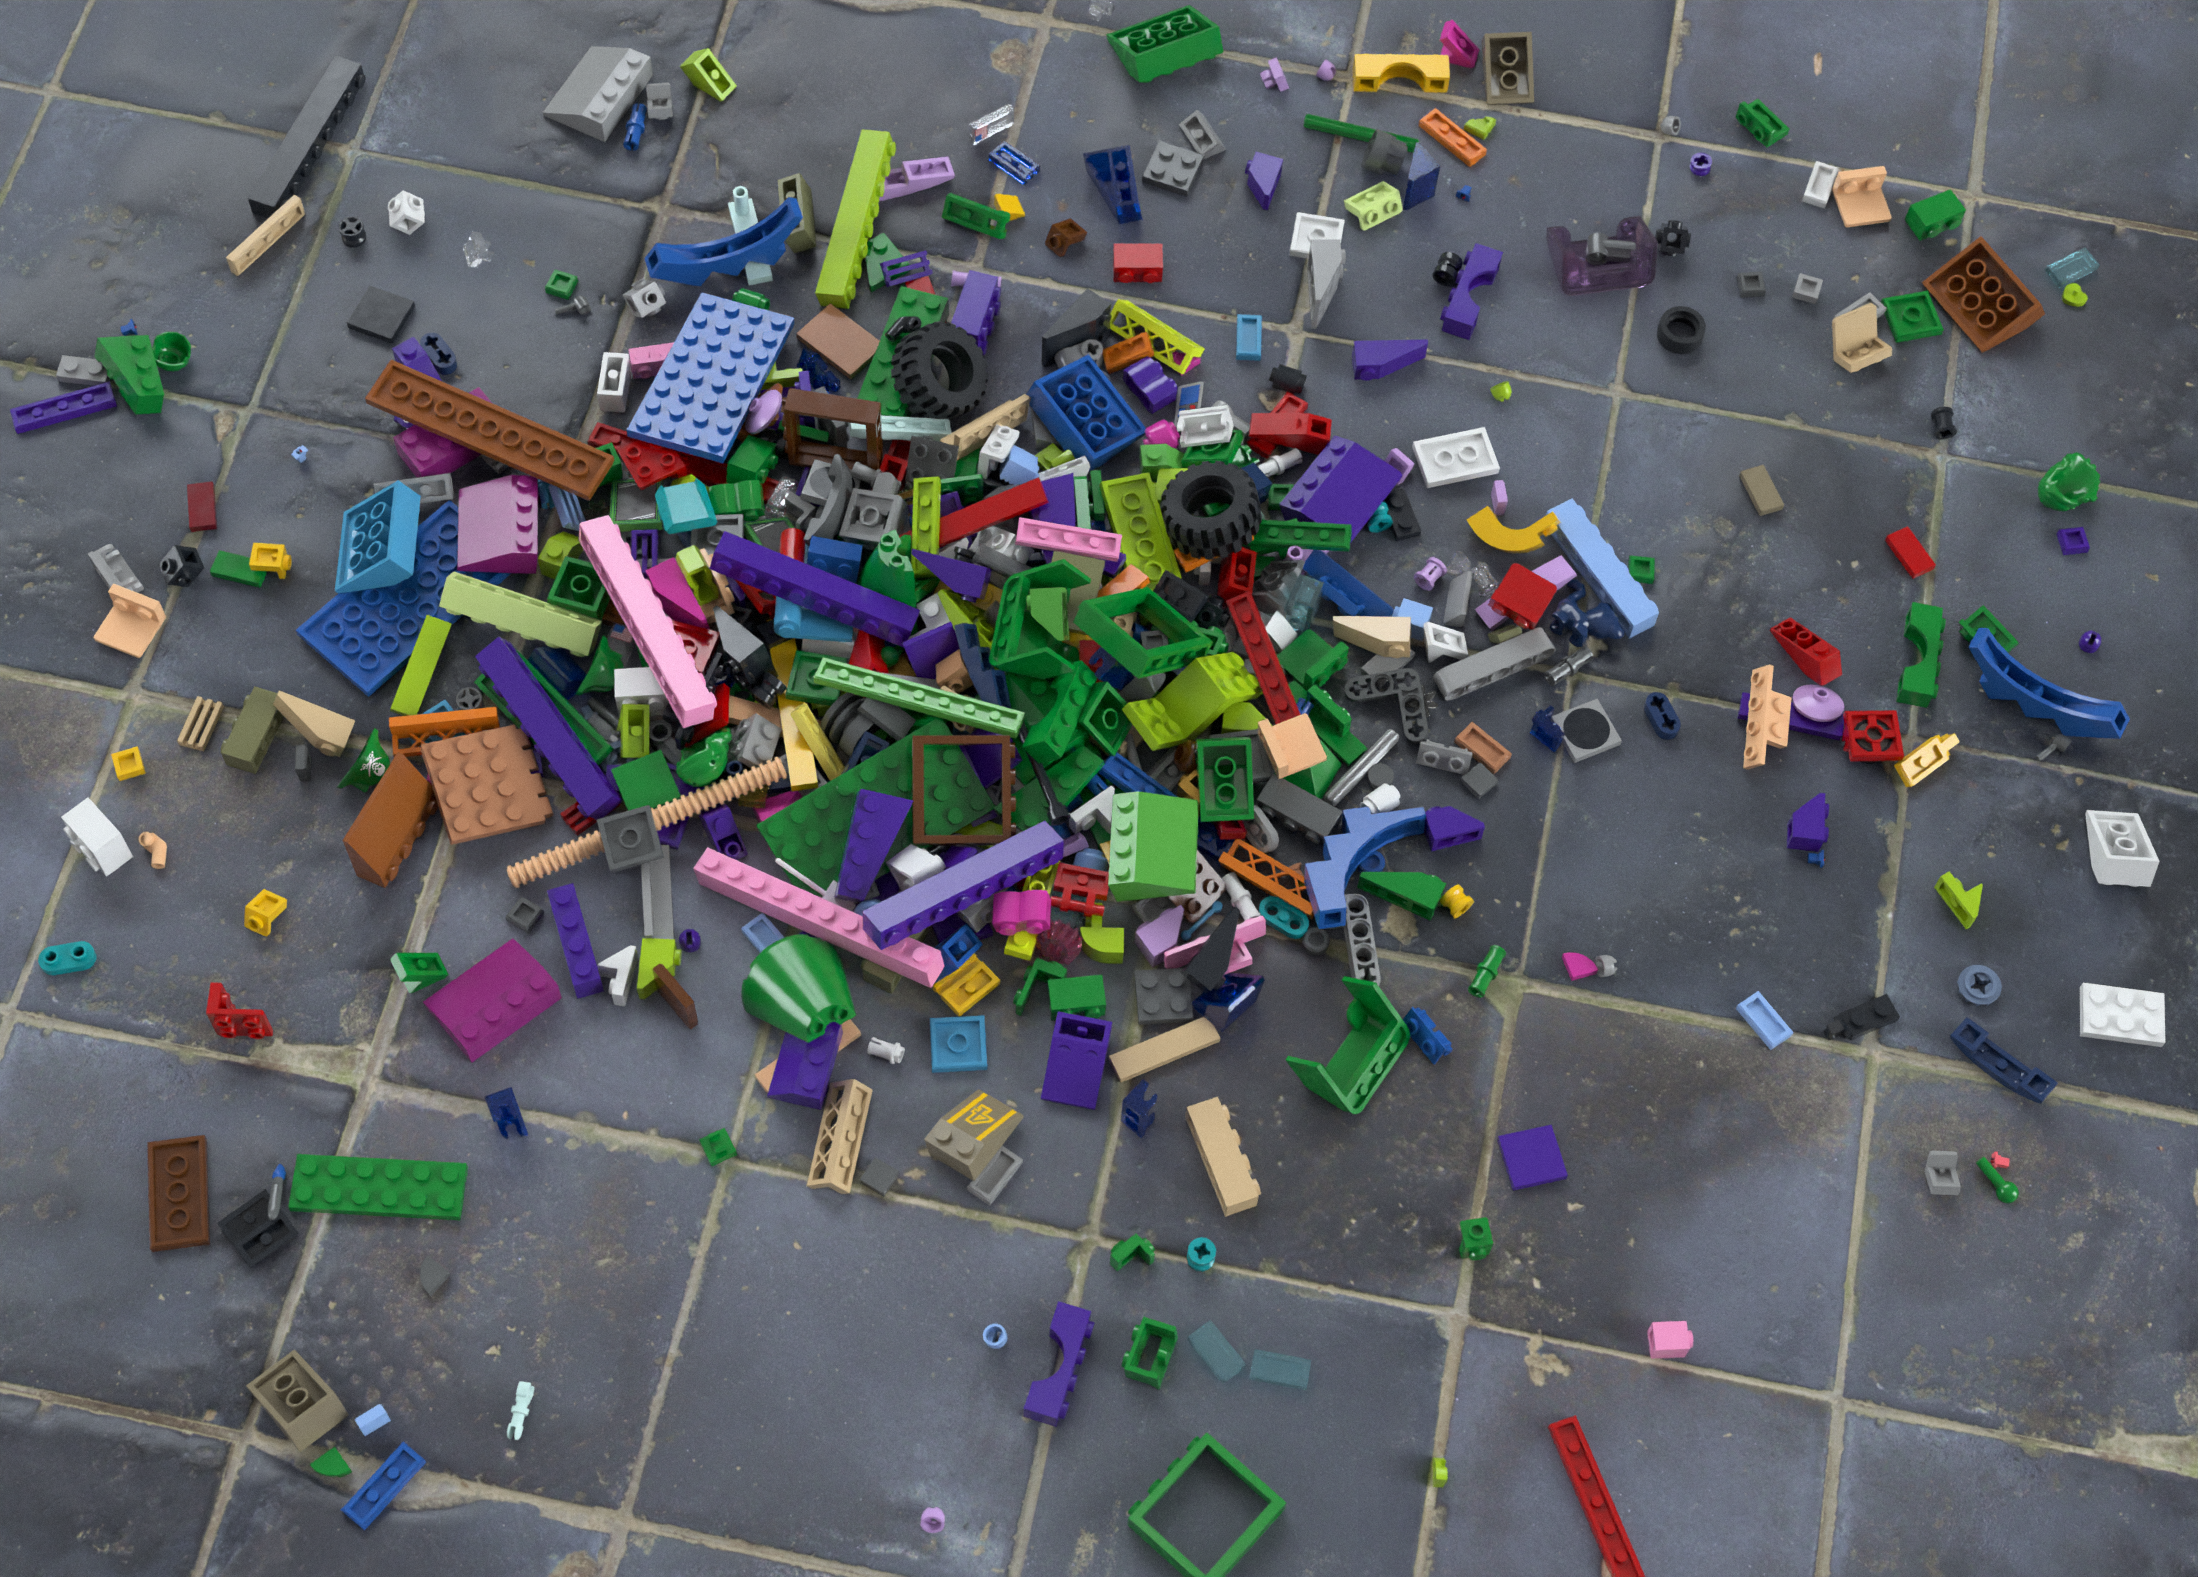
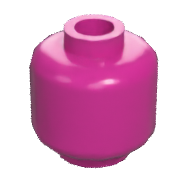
[1142,420,1180,449]

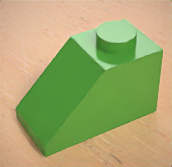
[1139,444,1184,482]
[1026,587,1069,641]

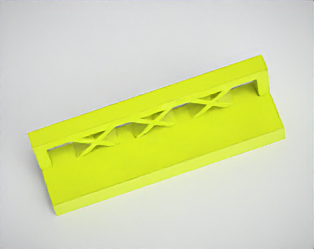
[1110,299,1205,374]

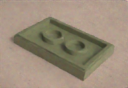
[1051,551,1105,635]

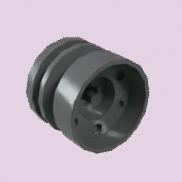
[820,692,880,757]

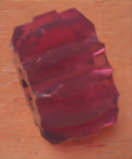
[1035,919,1083,965]

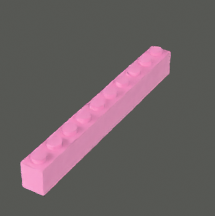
[579,515,717,728]
[693,847,945,988]

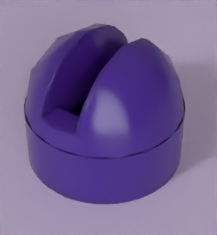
[2079,630,2101,653]
[679,929,701,953]

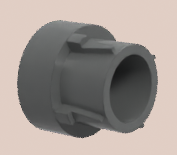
[1361,129,1408,177]

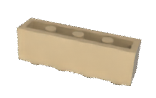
[1185,1097,1261,1217]

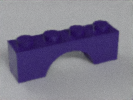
[1440,243,1503,340]
[547,883,604,999]
[1023,1301,1095,1427]

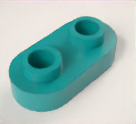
[1259,896,1309,939]
[38,941,97,975]

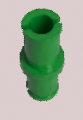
[1468,945,1506,998]

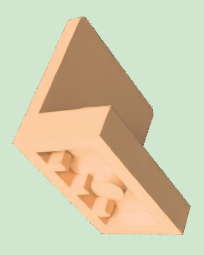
[1832,166,1892,228]
[94,583,166,658]
[1258,713,1327,779]

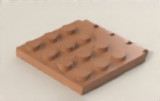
[420,725,554,845]

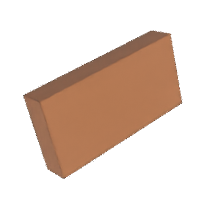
[1454,722,1512,774]

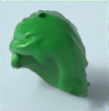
[2037,452,2101,512]
[676,728,732,787]

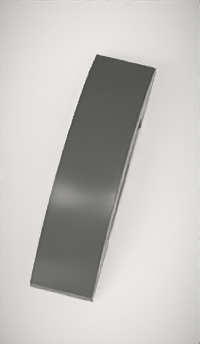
[803,454,852,546]

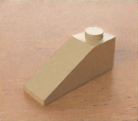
[1333,616,1412,658]
[273,690,355,757]

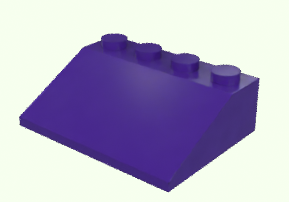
[1279,435,1403,543]

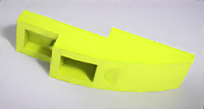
[1004,861,1060,961]

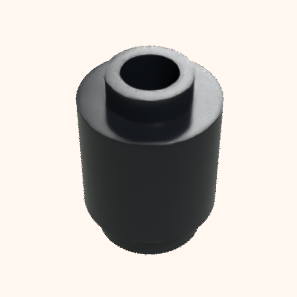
[1269,364,1307,395]

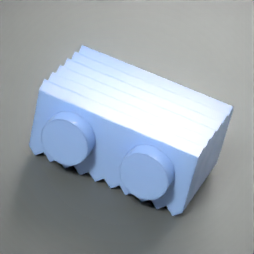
[1000,445,1040,485]

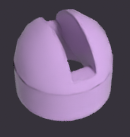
[1316,60,1336,81]
[921,1507,945,1533]

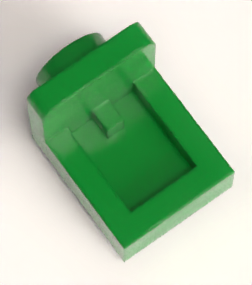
[1459,1217,1494,1261]
[1110,1233,1155,1272]

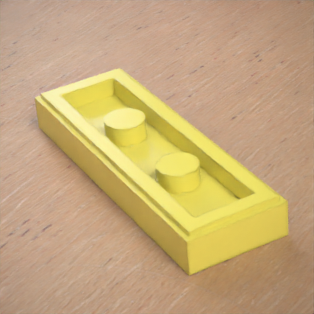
[790,703,845,781]

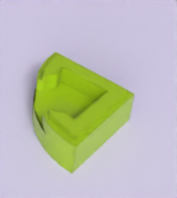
[1463,117,1496,140]
[1433,1457,1448,1488]

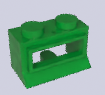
[1122,1316,1178,1390]

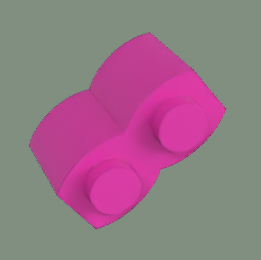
[992,890,1051,936]

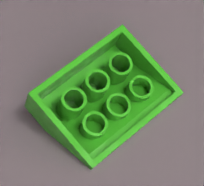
[1108,791,1199,902]

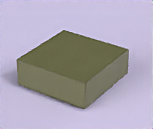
[1488,625,1523,644]

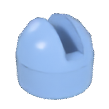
[983,1324,1007,1349]

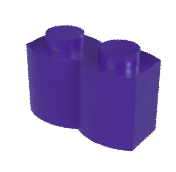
[1123,356,1178,414]

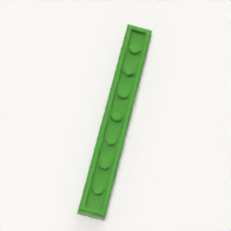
[814,657,1025,739]

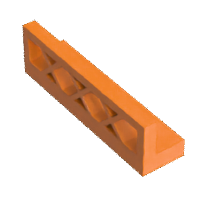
[389,707,500,758]
[1218,839,1314,920]

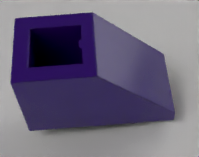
[1787,793,1829,852]
[698,803,748,860]

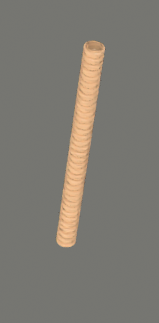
[507,757,787,888]

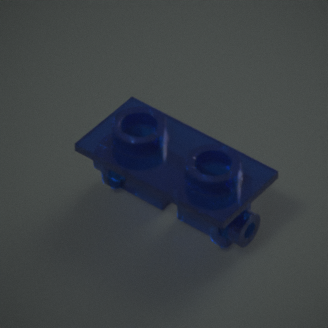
[797,348,841,393]

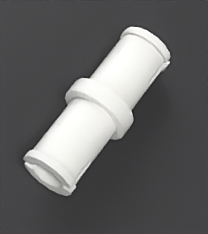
[1258,448,1302,478]
[1222,872,1261,921]

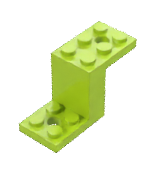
[1122,652,1263,751]

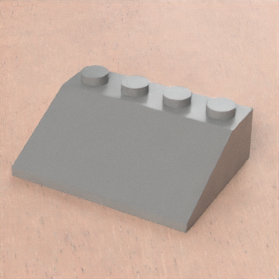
[543,46,653,142]

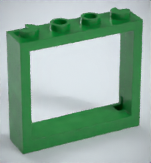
[1073,587,1213,679]
[1127,1432,1286,1577]

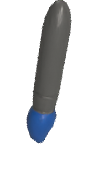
[268,1164,286,1220]

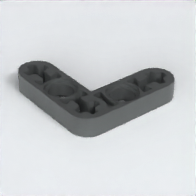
[1345,668,1429,744]

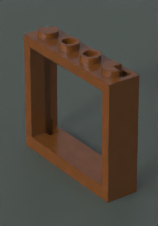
[781,388,883,471]
[912,735,1016,846]

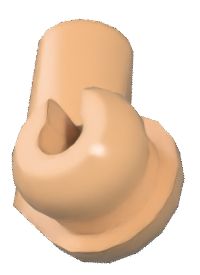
[138,832,167,869]

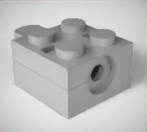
[839,472,909,551]

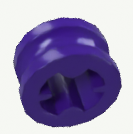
[1690,152,1712,176]

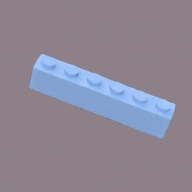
[1546,499,1659,639]

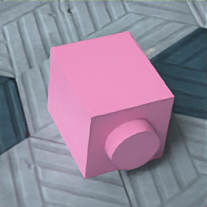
[1647,1321,1693,1359]

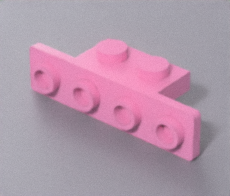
[1164,916,1266,975]

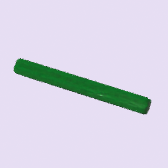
[1303,113,1419,153]

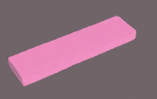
[1015,517,1122,562]

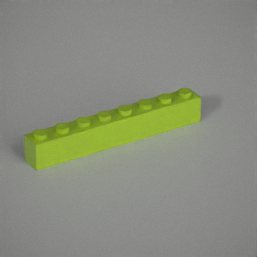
[815,129,896,309]

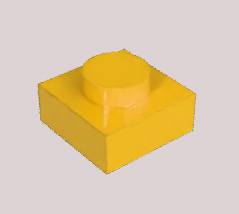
[111,746,146,781]

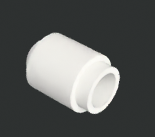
[1360,783,1400,814]

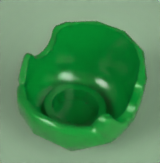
[152,331,191,371]

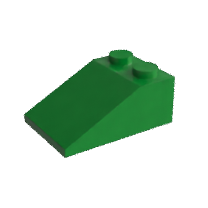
[1196,737,1254,822]

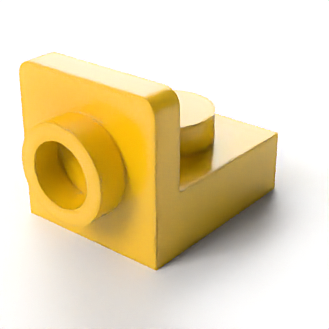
[249,543,292,579]
[244,889,287,937]

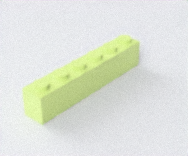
[439,572,602,657]

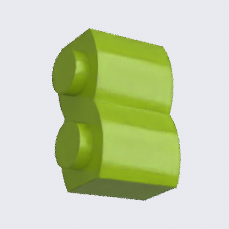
[676,545,719,606]

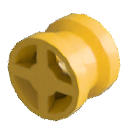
[1440,884,1474,918]

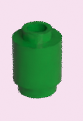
[732,288,770,311]

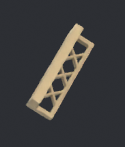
[940,394,1030,460]
[807,1079,873,1194]

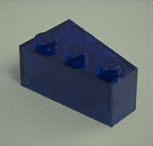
[1082,145,1142,224]

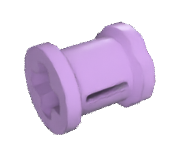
[1414,557,1447,591]

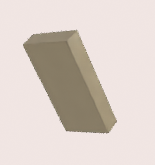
[1739,465,1784,516]

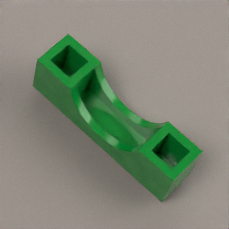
[1896,602,1946,708]
[1022,660,1098,764]

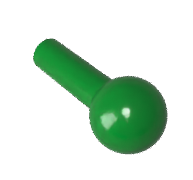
[881,645,905,667]
[1976,1156,2019,1204]

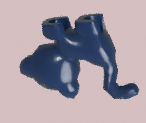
[1549,579,1624,647]

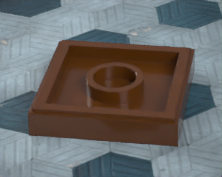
[652,963,698,1030]

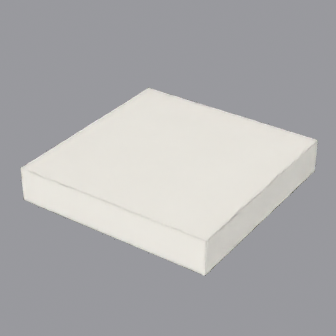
[1289,212,1345,259]

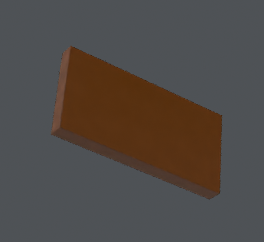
[147,1135,210,1252]

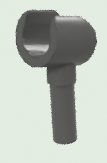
[555,295,591,315]
[2036,734,2072,761]

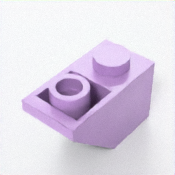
[1135,905,1184,967]

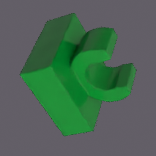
[699,1128,737,1167]

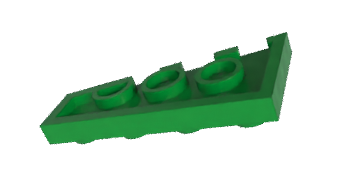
[993,745,1105,832]

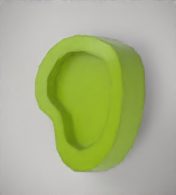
[2062,283,2088,307]

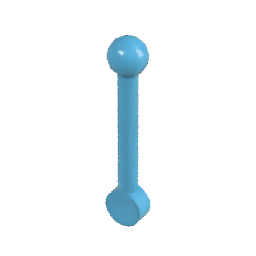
[1181,901,1223,941]

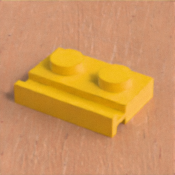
[933,953,1000,1017]

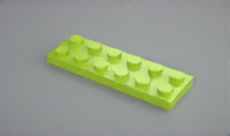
[1099,472,1182,626]

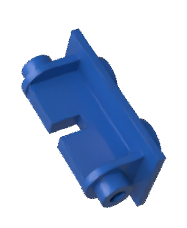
[1403,1007,1453,1065]

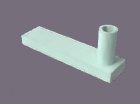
[728,186,773,285]

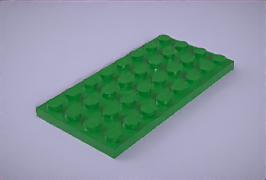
[756,717,995,898]

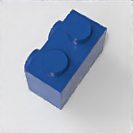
[806,536,863,583]

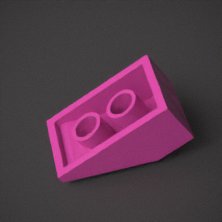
[646,557,710,629]

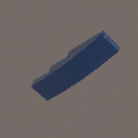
[954,623,1012,709]

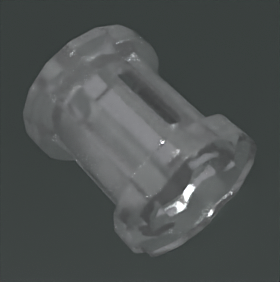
[1470,563,1500,597]

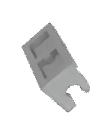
[88,544,144,593]

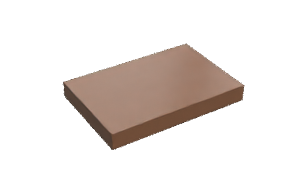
[796,304,879,380]

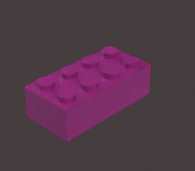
[393,387,492,477]

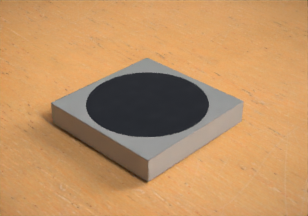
[800,459,861,506]
[1550,699,1622,763]

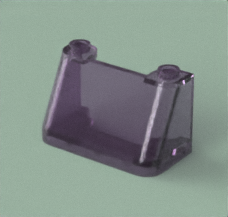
[1546,216,1658,296]

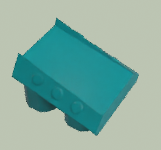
[655,478,717,534]

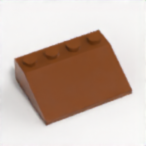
[1922,236,2045,353]
[343,752,438,888]

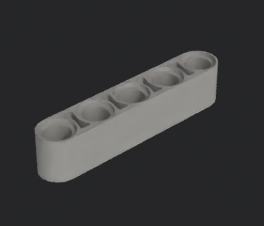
[1433,627,1556,701]

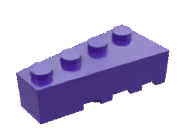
[1029,473,1075,564]
[834,789,913,903]

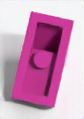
[1440,20,1480,68]

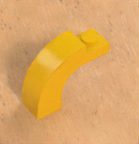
[1467,506,1561,553]

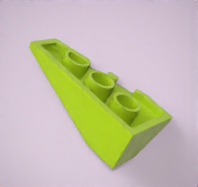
[937,590,999,670]

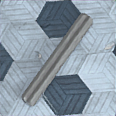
[1324,729,1399,806]

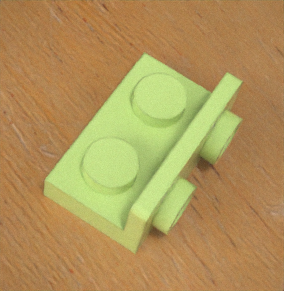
[1344,181,1403,231]

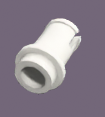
[867,1037,905,1064]

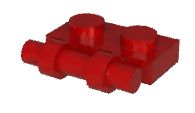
[1051,862,1109,917]

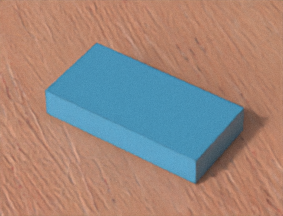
[1236,314,1262,361]

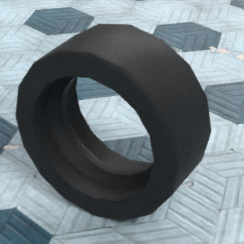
[1657,306,1706,355]

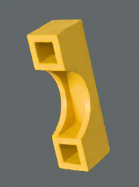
[1352,54,1450,93]

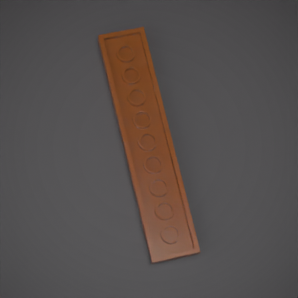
[365,360,614,501]

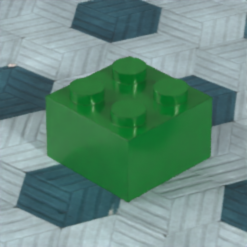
[547,556,610,621]

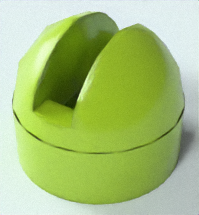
[1490,381,1512,402]

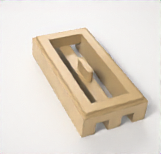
[177,696,224,752]

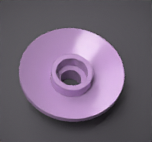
[745,390,782,434]
[1792,685,1844,722]

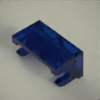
[1089,647,1135,690]
[1121,1079,1157,1138]
[485,1087,528,1139]

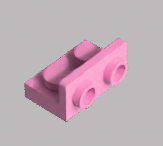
[629,342,674,379]

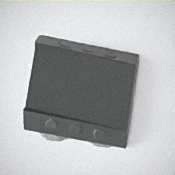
[1252,560,1305,616]
[1116,672,1166,704]

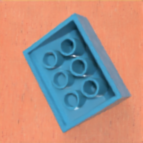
[335,480,421,594]

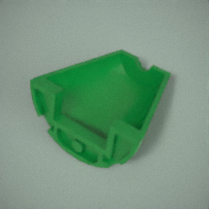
[855,529,918,637]
[741,934,856,1043]

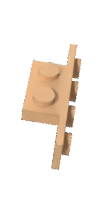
[1743,664,1791,769]

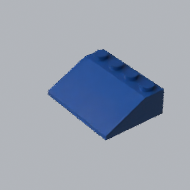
[1026,354,1146,472]

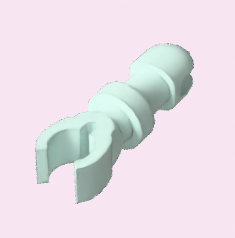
[507,1381,535,1440]

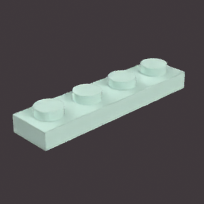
[848,416,951,442]

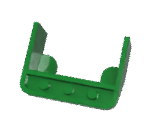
[989,559,1091,679]
[1286,976,1410,1114]

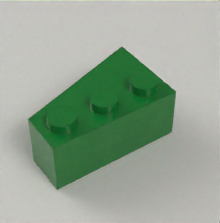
[94,335,164,415]

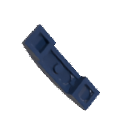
[1950,1017,2058,1104]

